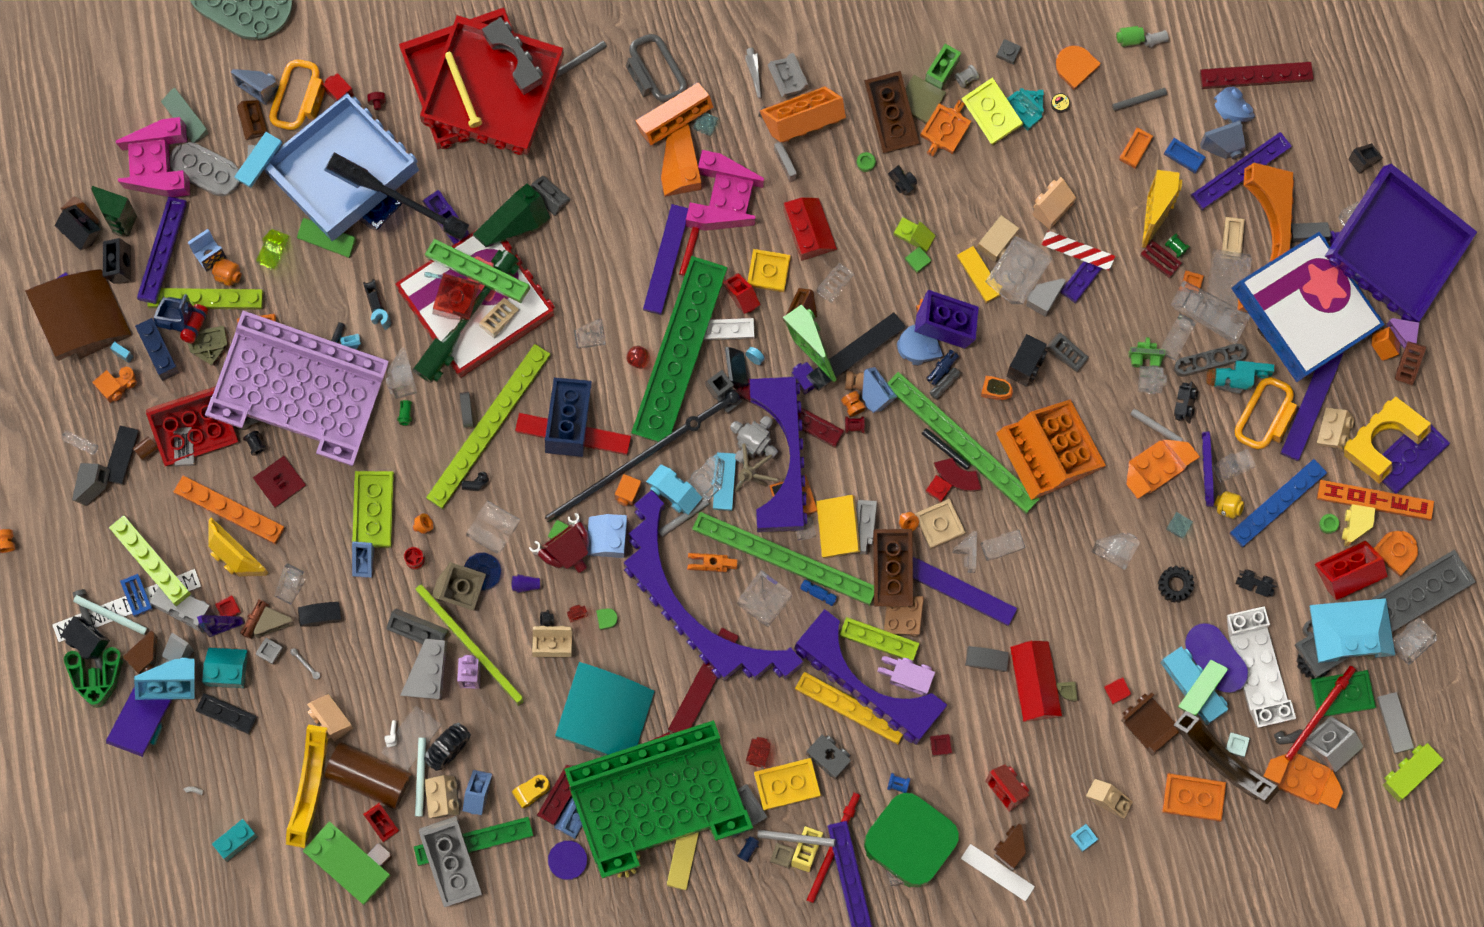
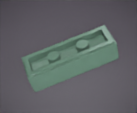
[161,88,209,143]

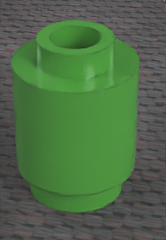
[1116,26,1145,47]

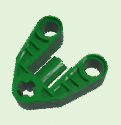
[64,647,124,708]

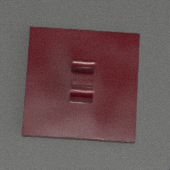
[253,456,306,508]

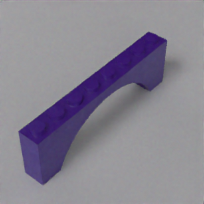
[750,377,807,532]
[794,609,947,745]

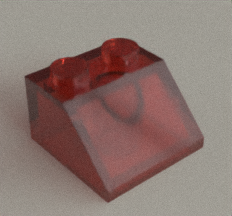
[432,273,480,320]

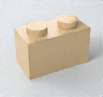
[977,215,1019,262]

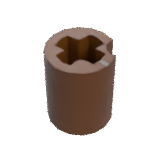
[133,436,158,461]

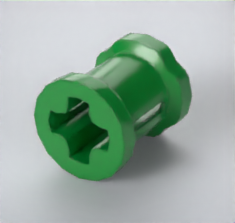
[1165,233,1190,258]

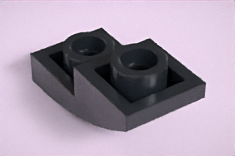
[298,602,341,627]

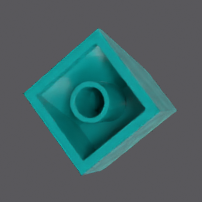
[202,648,248,689]

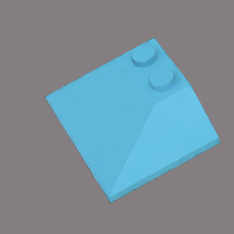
[1309,598,1395,663]

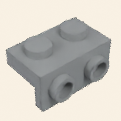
[768,53,808,97]

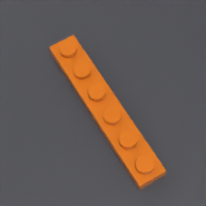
[173,476,284,545]

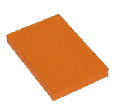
[1162,773,1226,822]

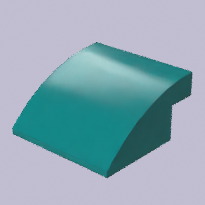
[555,662,655,756]

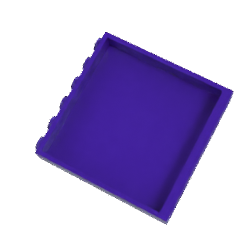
[1325,163,1477,322]

